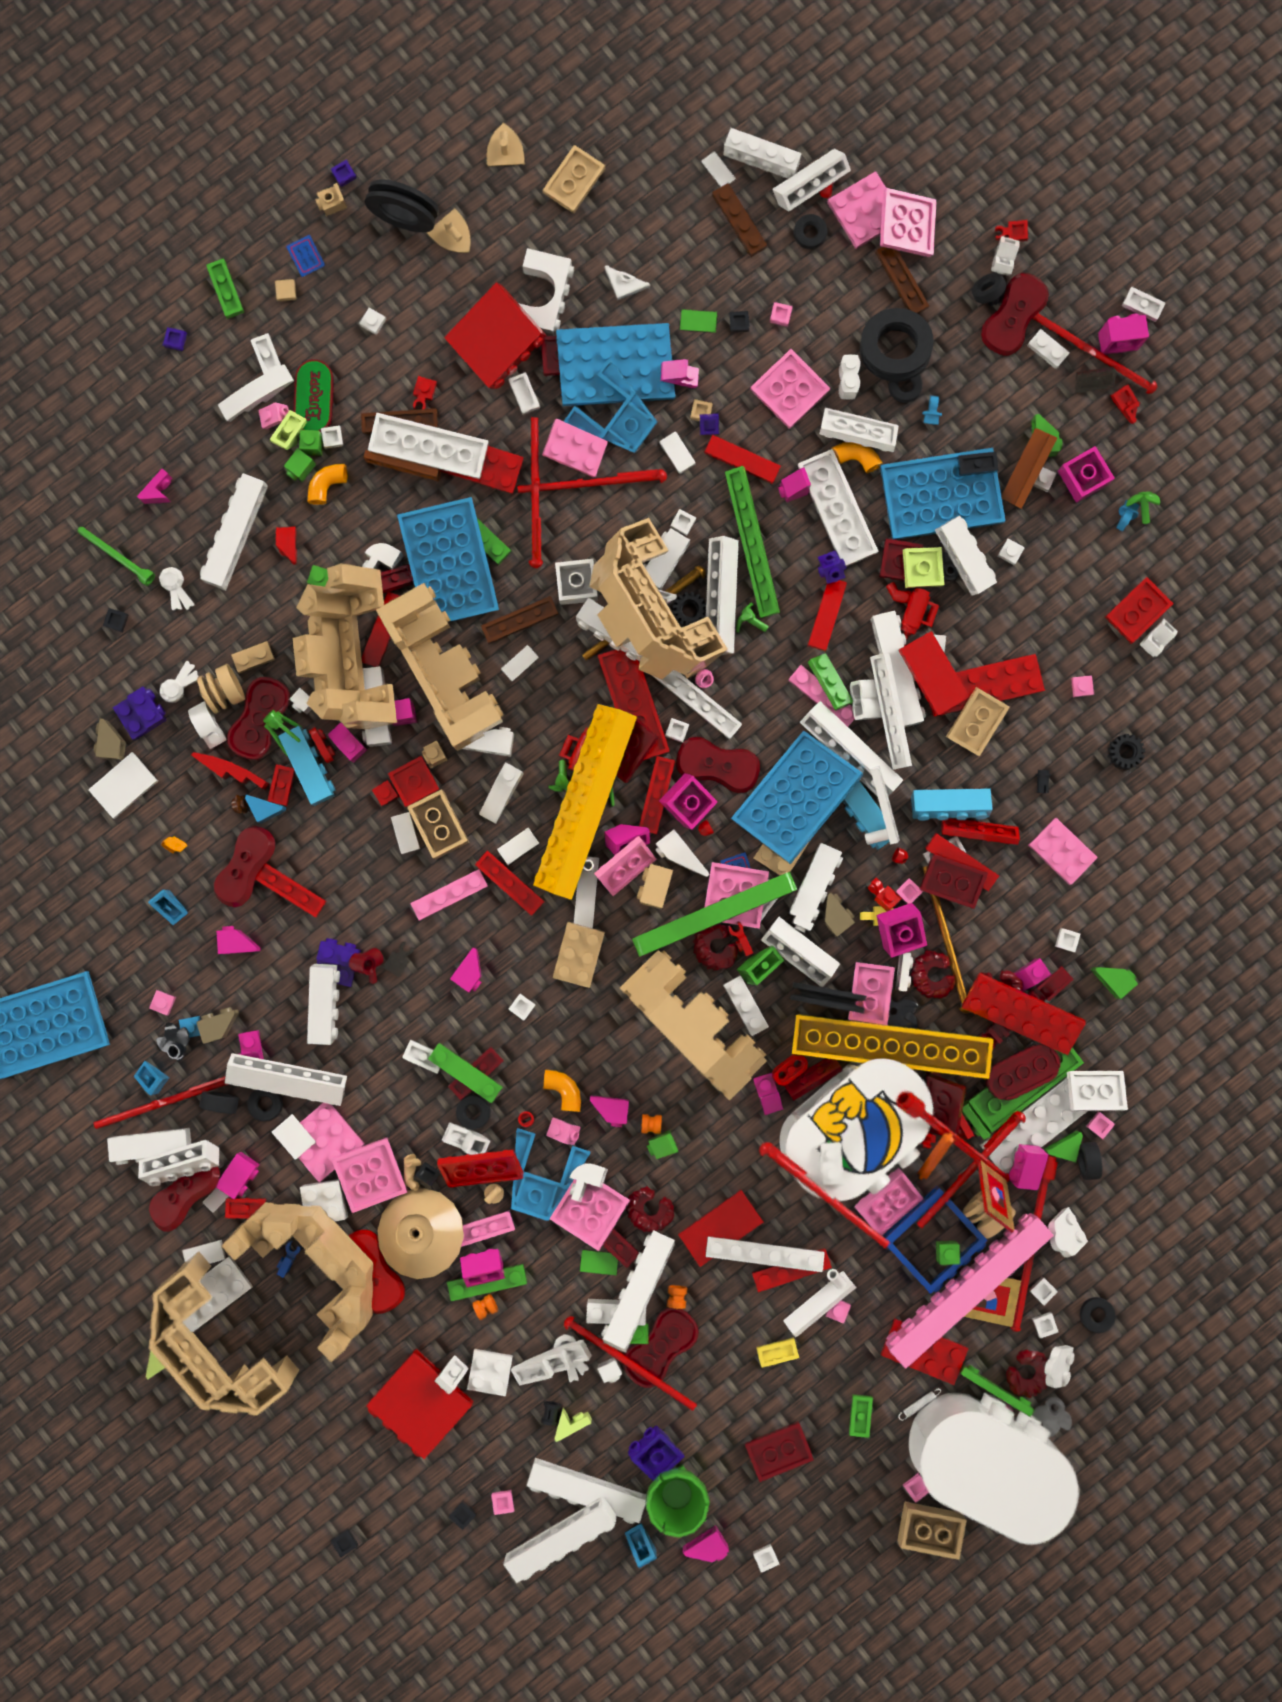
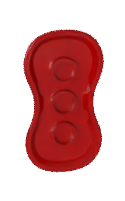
[348,1229,405,1314]

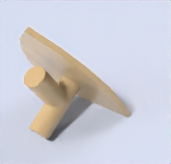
[487,123,525,166]
[427,208,471,253]

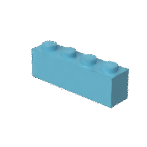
[278,726,335,806]
[843,781,890,850]
[911,789,992,821]

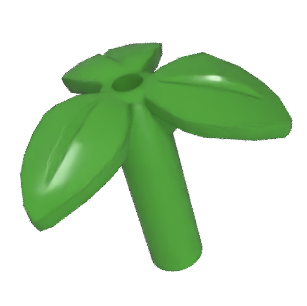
[1126,491,1160,524]
[736,603,769,633]
[548,760,569,792]

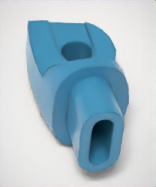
[922,395,942,425]
[1116,500,1140,531]

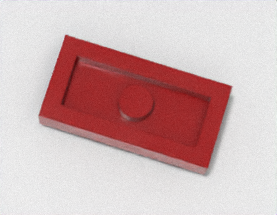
[267,764,295,806]
[225,1197,266,1219]

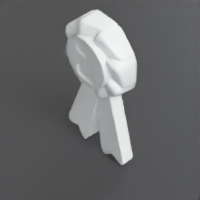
[159,567,195,610]
[160,661,199,703]
[554,1334,589,1383]

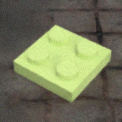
[903,547,944,588]

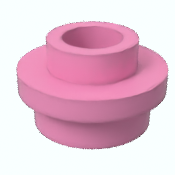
[695,669,714,688]

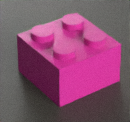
[1098,314,1149,354]
[1058,446,1115,503]
[659,773,717,830]
[876,903,927,958]

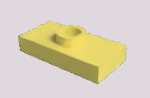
[756,1337,799,1368]

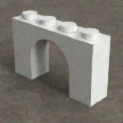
[519,248,574,336]

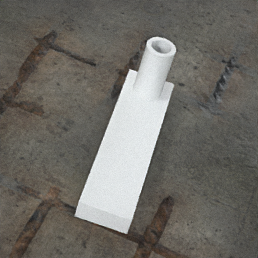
[865,766,900,845]
[574,857,599,928]
[783,1269,856,1337]

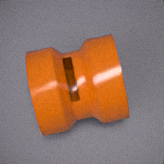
[641,1114,662,1135]
[667,1285,687,1309]
[472,1294,498,1320]

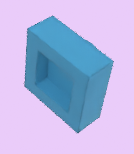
[179,1016,200,1038]

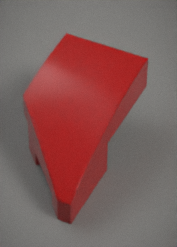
[1110,384,1140,424]
[276,527,297,565]

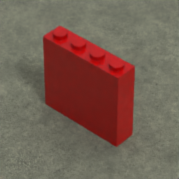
[444,282,547,390]
[366,1349,474,1459]

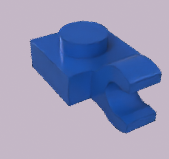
[277,1240,302,1278]

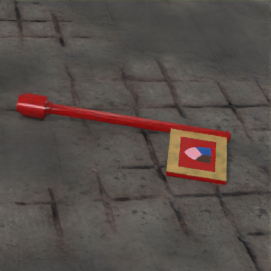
[896,1091,1015,1233]
[964,1154,1058,1332]

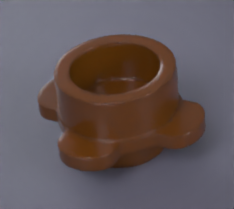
[231,795,248,814]

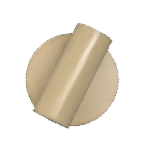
[484,1184,504,1204]

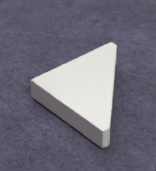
[605,265,650,300]

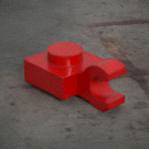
[868,878,902,911]
[728,921,753,956]
[919,1133,936,1149]

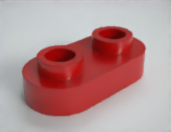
[309,727,336,764]
[772,1054,808,1086]

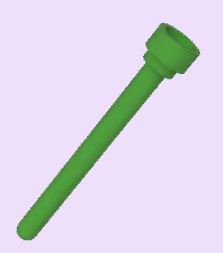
[78,527,155,586]

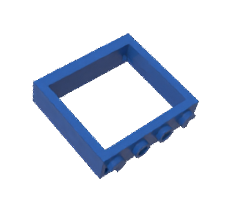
[883,1186,988,1294]

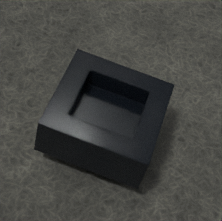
[729,311,750,333]
[103,608,129,633]
[414,1162,441,1190]
[448,1500,477,1530]
[330,1528,359,1558]

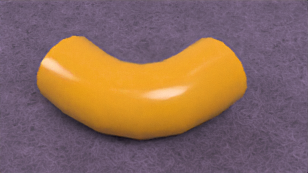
[832,442,883,473]
[308,464,347,505]
[543,1070,581,1112]

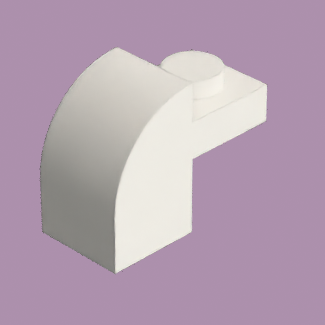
[991,236,1019,276]
[362,543,403,570]
[1139,619,1178,657]
[188,701,227,749]
[442,1122,490,1155]
[570,1164,608,1202]

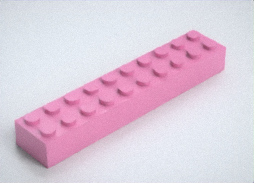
[885,1213,1054,1369]

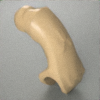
[404,1154,421,1191]

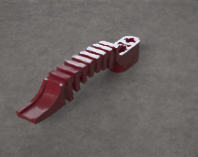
[979,966,1074,1050]

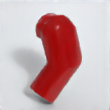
[886,582,912,603]

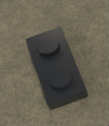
[957,451,999,476]

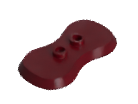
[981,273,1049,356]
[227,677,290,760]
[676,737,760,793]
[214,826,275,907]
[149,1166,220,1232]
[623,1307,699,1388]

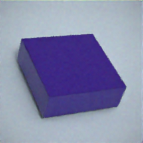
[331,160,357,187]
[163,327,187,351]
[700,414,719,435]

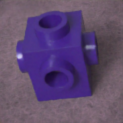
[817,551,847,584]

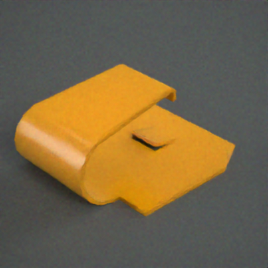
[161,836,188,853]

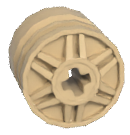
[197,664,246,714]
[962,1191,1016,1239]

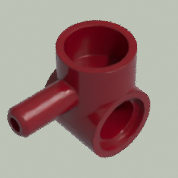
[349,948,384,984]

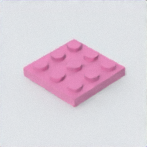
[827,172,886,249]
[880,188,936,257]
[750,349,831,429]
[704,862,769,929]
[298,1103,365,1183]
[332,1137,407,1213]
[854,1168,924,1235]
[550,1179,630,1251]

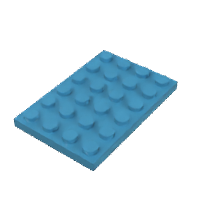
[556,323,675,406]
[880,448,1005,540]
[397,497,499,622]
[731,730,863,864]
[0,971,110,1079]

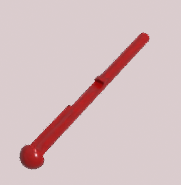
[1032,313,1157,394]
[529,417,543,568]
[518,469,667,493]
[94,1076,229,1129]
[916,1111,1026,1229]
[759,1142,890,1248]
[564,1316,697,1411]

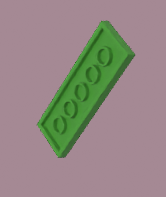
[968,1044,1084,1133]

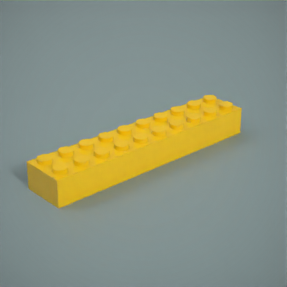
[533,704,637,900]
[792,1014,993,1079]

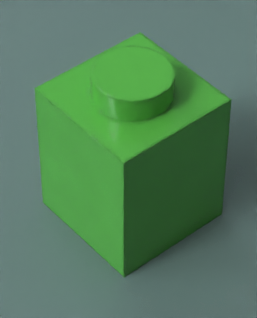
[299,430,323,456]
[284,448,316,482]
[936,1241,960,1265]

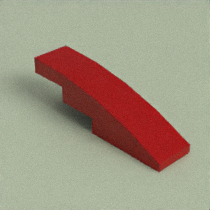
[807,580,847,652]
[191,752,270,790]

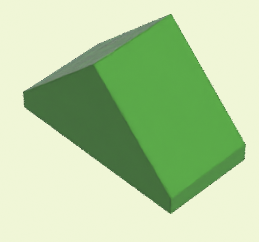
[1043,1131,1083,1162]

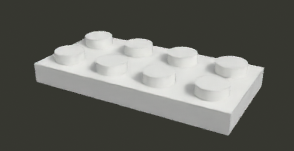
[820,408,899,452]
[183,1256,253,1332]

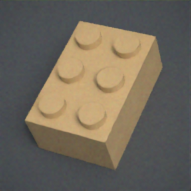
[407,789,470,860]
[637,864,673,910]
[897,1501,966,1560]

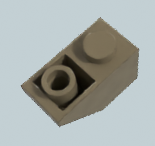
[94,719,126,761]
[823,892,855,937]
[197,1007,239,1044]

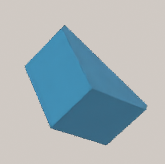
[245,795,286,824]
[148,889,188,925]
[134,1061,170,1095]
[625,1523,657,1568]

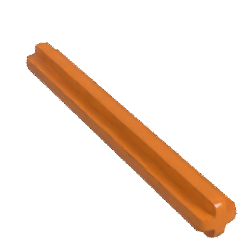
[918,1133,954,1180]

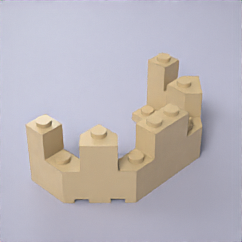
[589,518,728,680]
[293,564,397,729]
[376,583,503,751]
[620,950,767,1101]
[221,1202,373,1362]
[149,1251,299,1415]

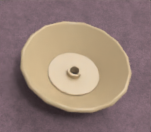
[377,1188,464,1279]

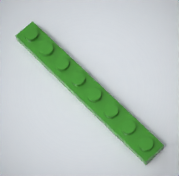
[725,466,780,618]

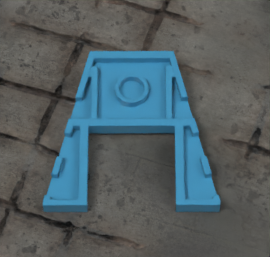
[564,359,658,453]
[511,1128,591,1221]

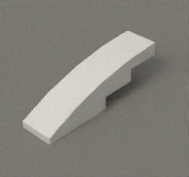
[218,364,294,422]
[511,1340,592,1386]

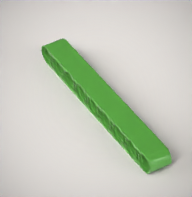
[632,872,798,957]

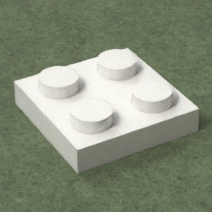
[467,1349,513,1396]

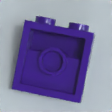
[113,687,167,741]
[316,938,361,987]
[628,1425,685,1481]

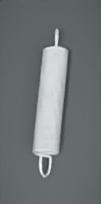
[899,1389,941,1420]

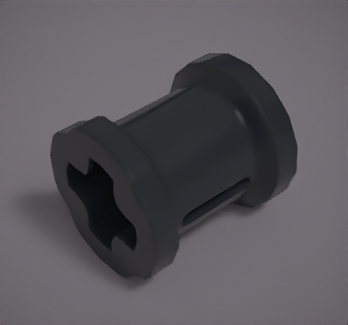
[541,1401,561,1426]

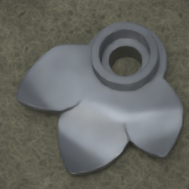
[1032,1397,1072,1437]

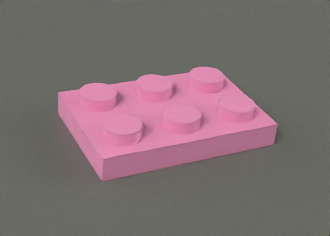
[542,419,608,478]
[1028,818,1098,885]
[594,836,657,896]
[848,962,895,1025]

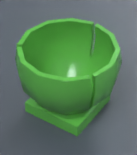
[645,1464,710,1537]

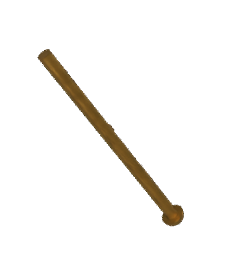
[582,566,706,661]
[922,866,970,1014]

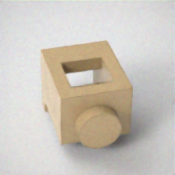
[316,183,347,216]
[422,741,447,768]

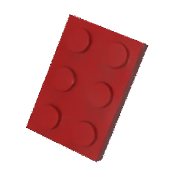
[1105,577,1174,644]

